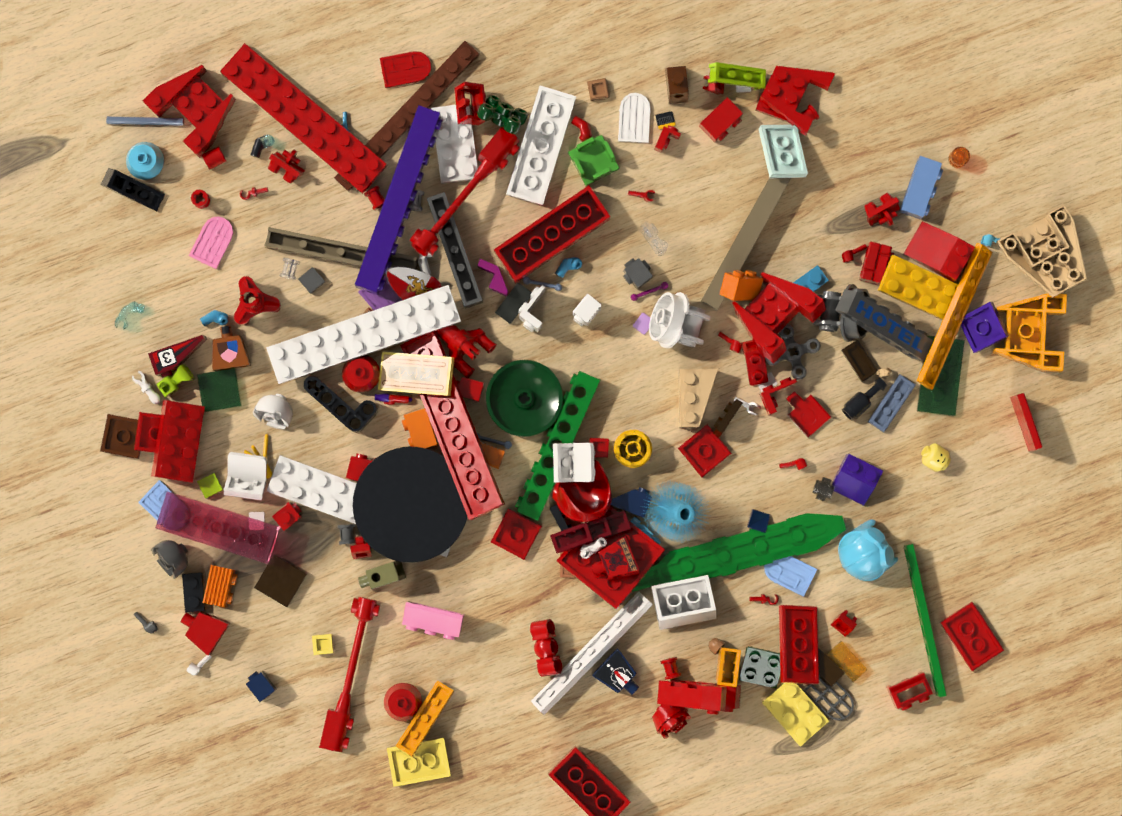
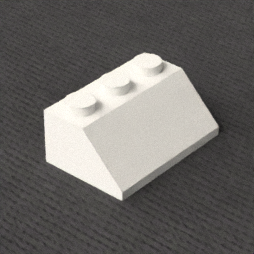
[651,575,716,630]

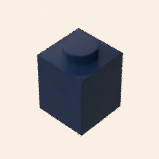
[246,671,277,702]

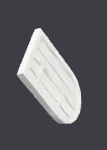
[618,93,651,143]

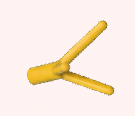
[244,434,273,479]

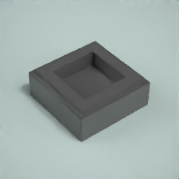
[298,267,325,294]

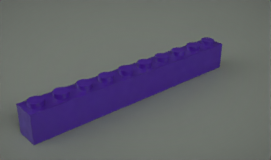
[355,105,443,295]

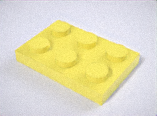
[762,683,829,747]
[387,737,451,787]

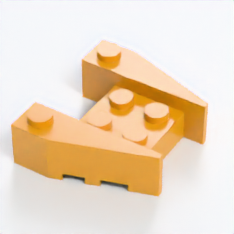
[993,293,1067,372]

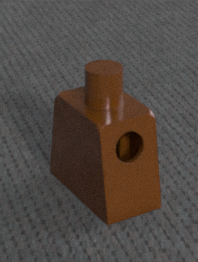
[665,66,689,104]

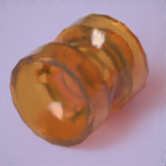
[948,147,970,168]

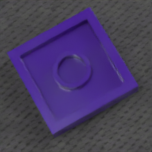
[961,302,1009,353]

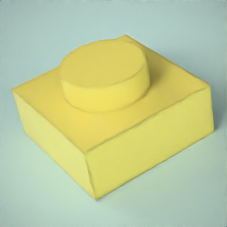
[312,634,334,655]

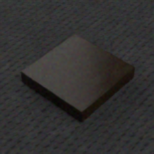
[254,555,307,607]

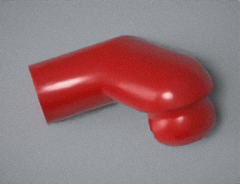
[571,115,592,142]

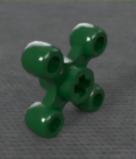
[477,95,528,134]

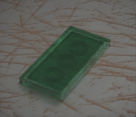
[917,335,965,416]

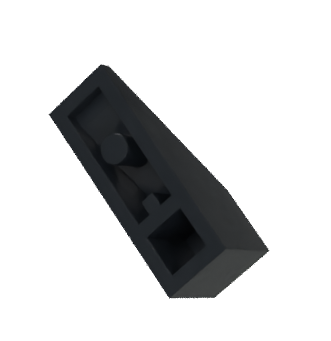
[100,168,165,212]

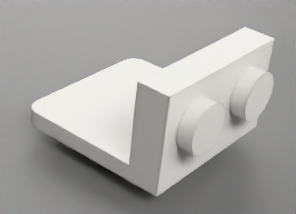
[519,285,546,333]
[553,443,596,482]
[224,452,267,500]

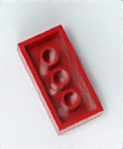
[151,400,205,483]
[548,745,631,816]

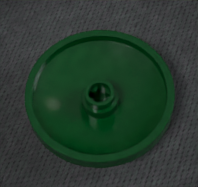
[486,360,563,437]

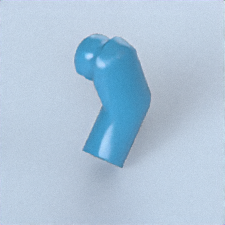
[555,257,582,278]
[200,310,229,327]

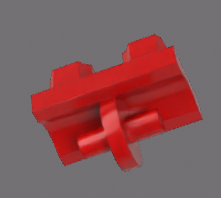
[268,149,305,184]
[864,193,900,226]

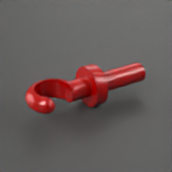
[240,187,269,200]
[749,594,779,605]

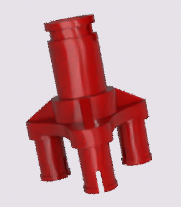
[234,276,281,325]
[436,324,497,378]

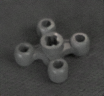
[765,324,821,380]

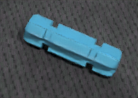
[630,517,661,545]

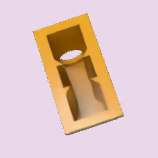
[716,647,741,687]

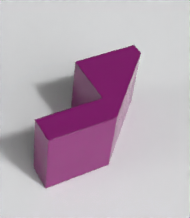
[477,259,508,297]

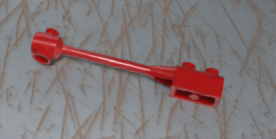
[409,127,520,256]
[319,597,380,752]

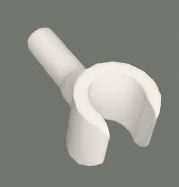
[734,397,761,416]
[187,655,211,675]

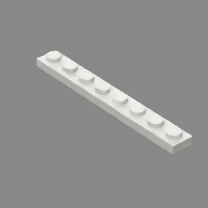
[531,592,653,715]

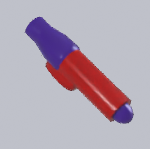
[375,394,412,405]

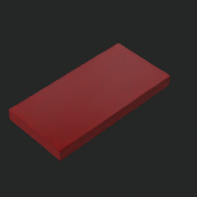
[779,605,819,684]

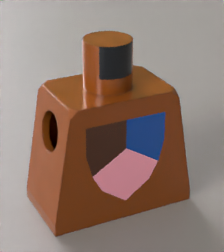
[212,326,251,372]

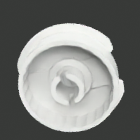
[649,292,711,349]

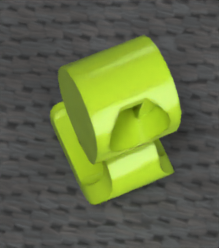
[156,364,196,398]

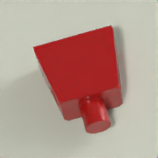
[180,612,230,656]

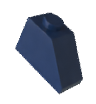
[611,487,652,518]

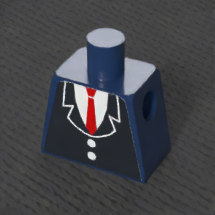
[592,648,639,695]

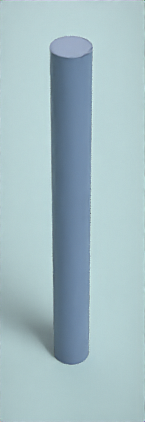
[106,116,184,126]

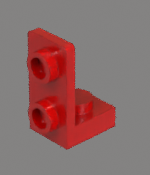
[741,340,768,386]
[759,377,797,415]

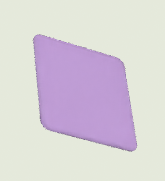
[633,313,650,335]

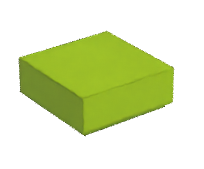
[197,473,223,499]

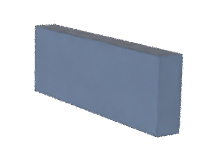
[868,374,916,433]

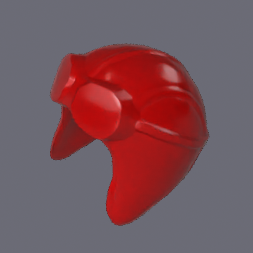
[552,460,612,522]

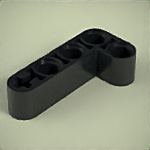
[304,376,378,433]

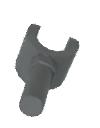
[134,612,158,634]

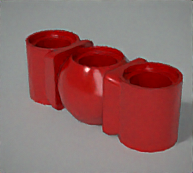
[530,619,562,677]

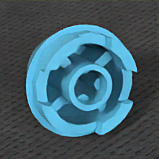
[126,142,164,180]

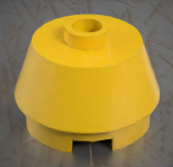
[614,430,652,468]

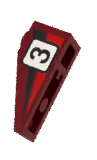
[148,335,207,378]

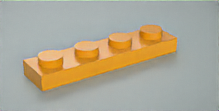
[396,680,454,757]

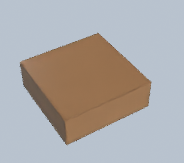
[587,78,609,101]

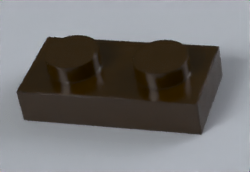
[713,399,743,437]

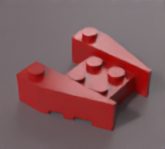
[142,65,236,158]
[732,272,826,364]
[657,679,741,715]

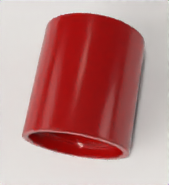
[202,146,227,170]

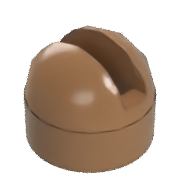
[708,638,725,655]

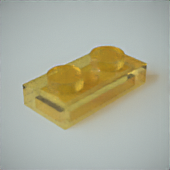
[827,641,868,683]

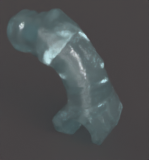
[115,301,145,329]

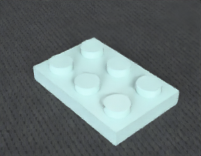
[759,125,808,178]

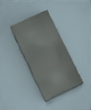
[495,282,532,324]

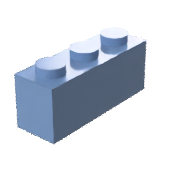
[899,156,943,220]

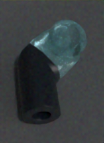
[250,134,275,158]

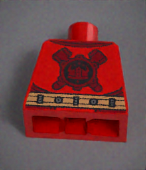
[591,536,640,580]

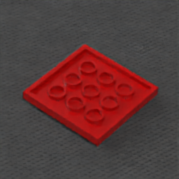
[557,506,665,610]

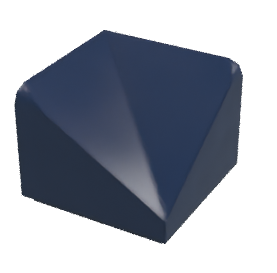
[747,509,770,533]

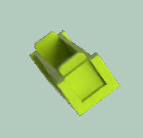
[708,62,766,90]

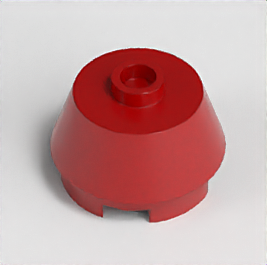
[342,355,380,393]
[384,683,422,721]
[652,704,691,739]

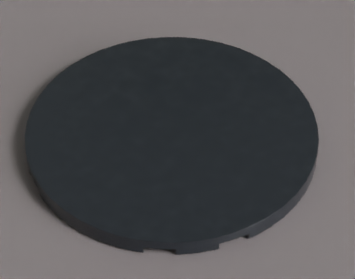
[353,446,467,563]

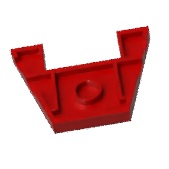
[761,66,835,136]

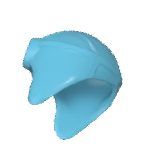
[838,519,898,581]

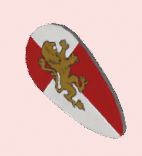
[386,266,442,300]

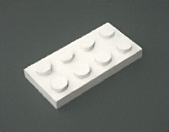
[431,105,478,184]

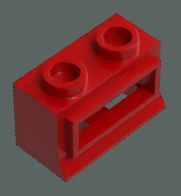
[454,82,486,126]
[886,672,933,711]

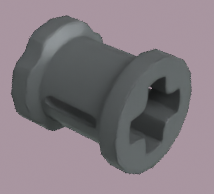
[337,524,356,545]

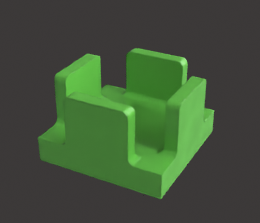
[568,135,619,187]

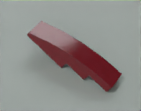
[550,510,631,554]

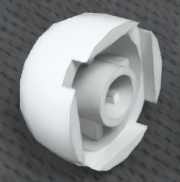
[253,394,293,429]

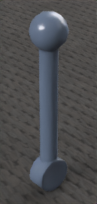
[523,277,562,291]
[477,433,512,449]

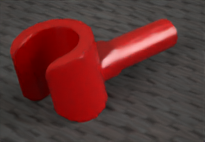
[628,190,655,202]
[842,244,867,263]
[718,332,741,353]
[779,458,807,470]

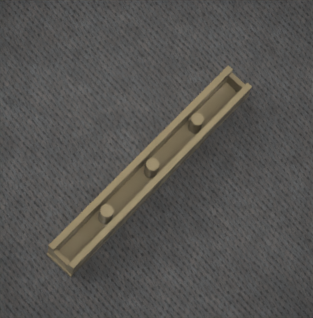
[701,178,791,310]
[265,227,418,270]

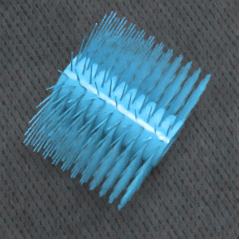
[641,481,711,542]

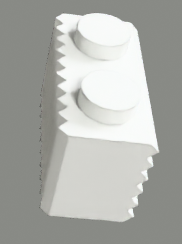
[573,294,601,326]

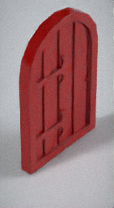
[380,51,431,88]

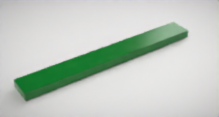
[903,544,947,697]

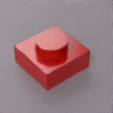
[590,438,609,458]

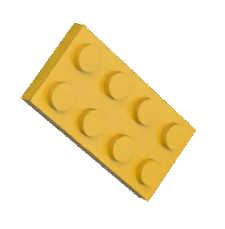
[877,255,958,320]

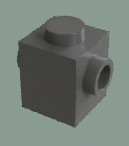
[623,258,653,289]

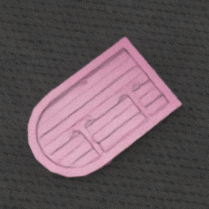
[189,217,233,269]

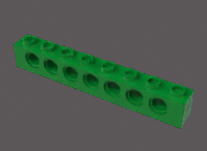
[515,371,600,521]

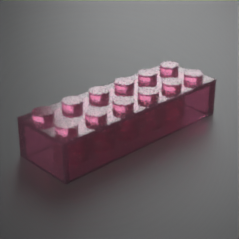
[155,491,280,563]

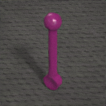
[631,282,668,301]

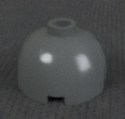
[151,540,188,579]

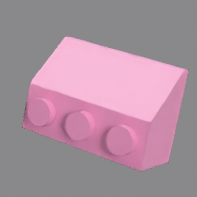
[402,601,465,640]

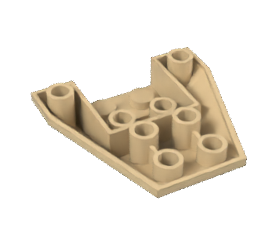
[997,205,1087,298]

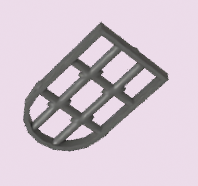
[803,676,854,720]

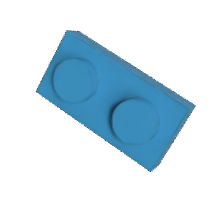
[793,265,829,292]

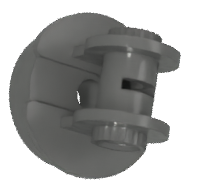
[813,284,870,342]

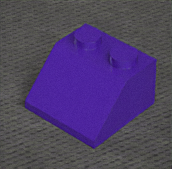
[829,454,883,506]

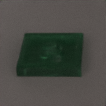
[197,368,242,412]

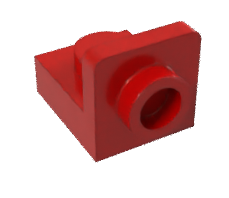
[654,125,681,153]
[272,502,302,531]

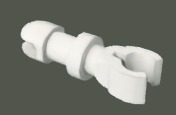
[132,371,160,404]

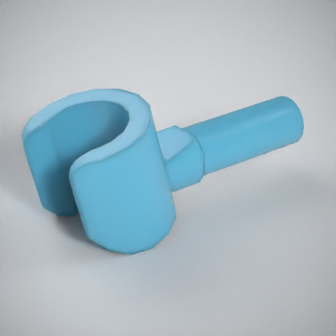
[981,234,1000,247]

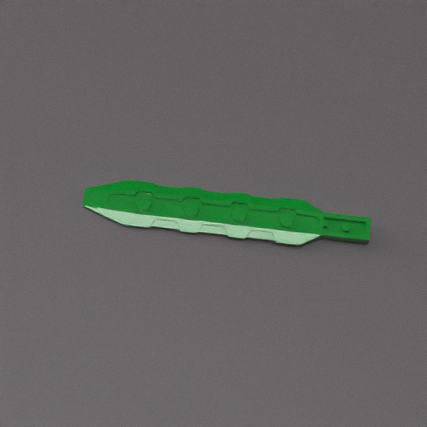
[632,513,846,592]

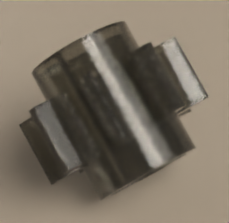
[812,477,835,501]

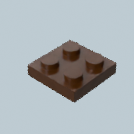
[100,414,140,459]

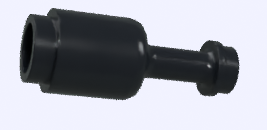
[842,378,887,421]

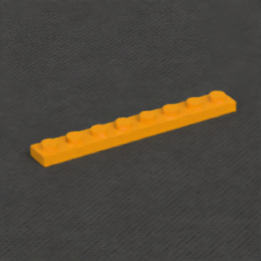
[917,243,993,390]

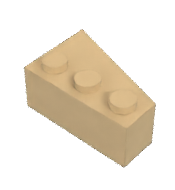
[678,369,718,428]

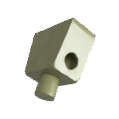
[358,561,406,589]

